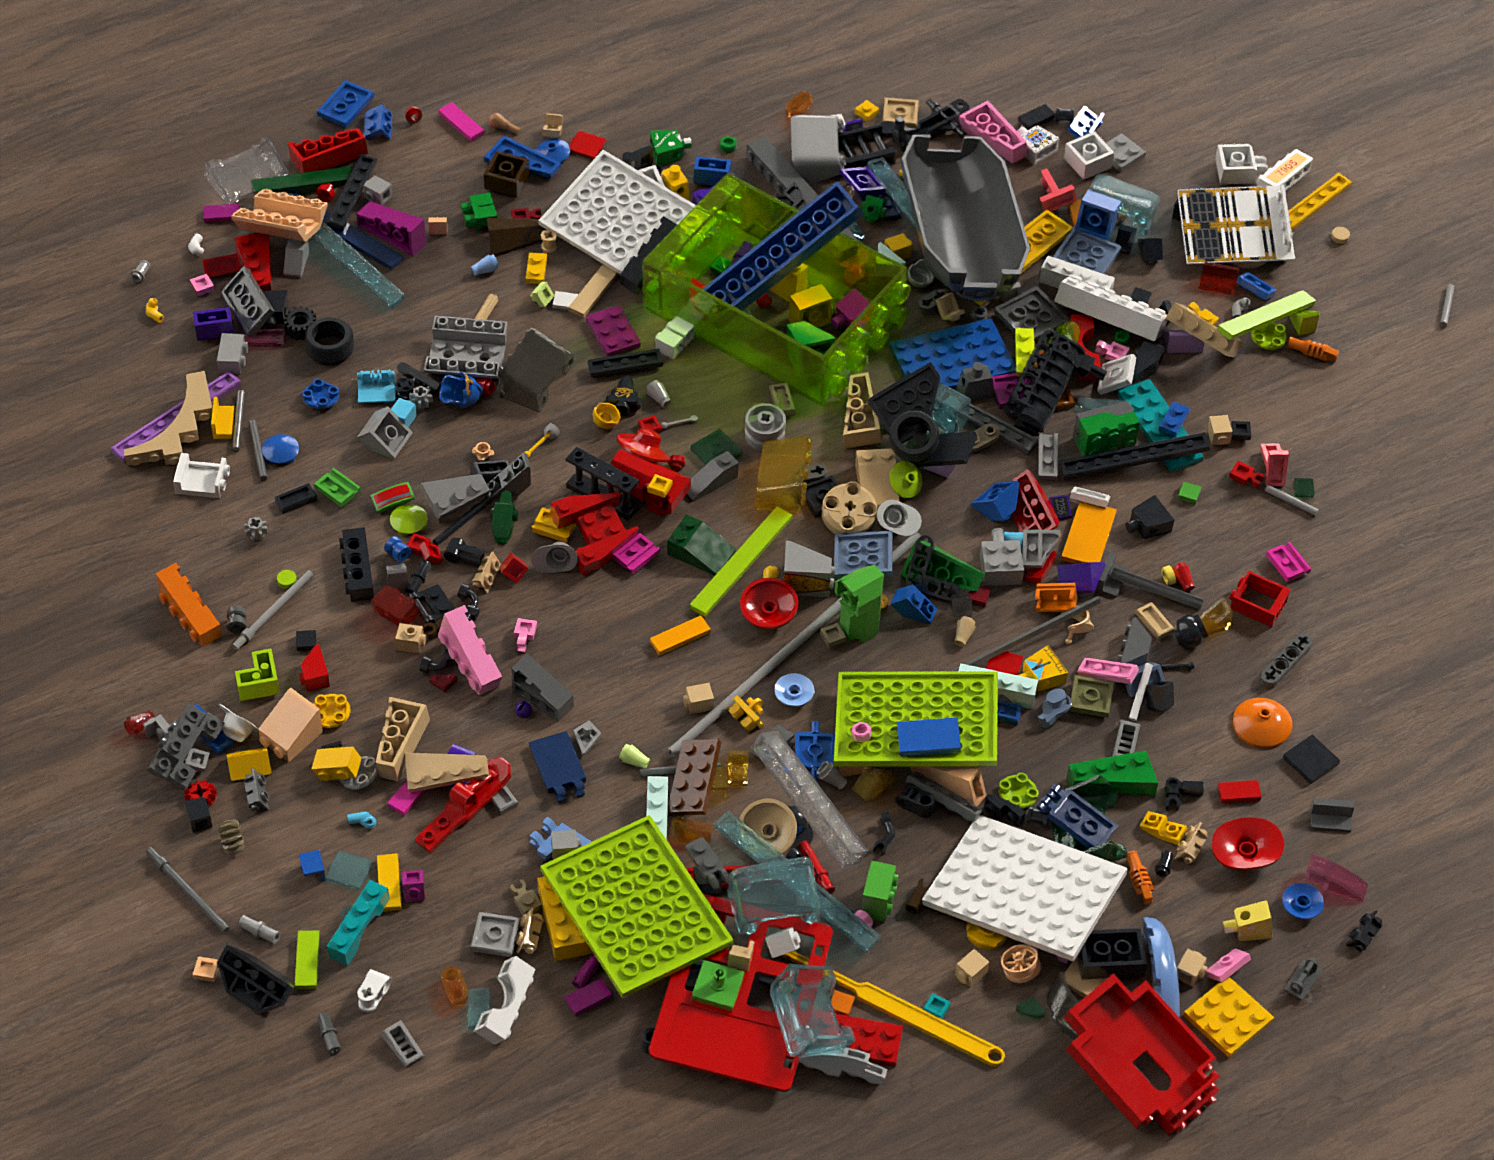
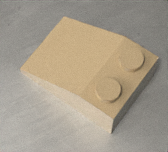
[855,448,899,508]

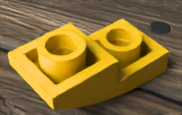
[1140,811,1187,845]

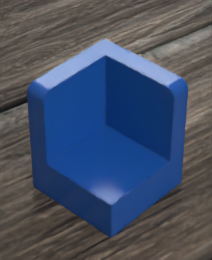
[299,850,326,881]

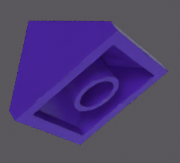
[840,167,886,202]
[1057,562,1106,594]

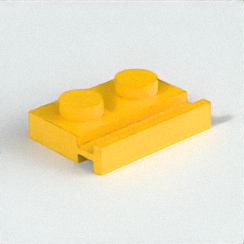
[531,507,576,543]

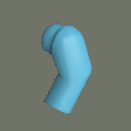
[347,812,377,829]

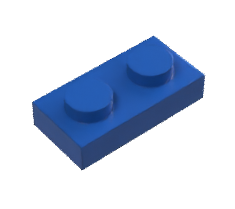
[1237,272,1277,300]
[1158,401,1191,438]

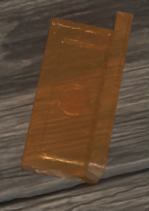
[668,816,716,845]

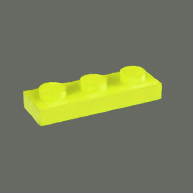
[1015,328,1035,376]

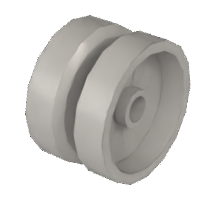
[745,403,786,451]

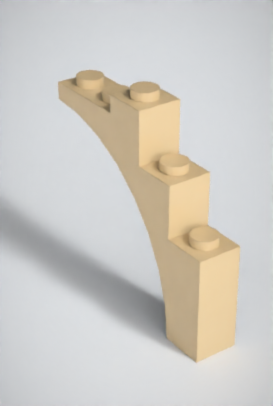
[124,371,213,466]

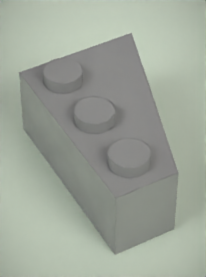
[420,474,490,521]

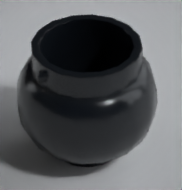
[1173,614,1209,648]

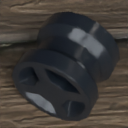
[395,377,414,400]

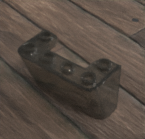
[498,328,574,413]

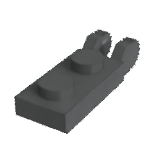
[685,837,731,890]

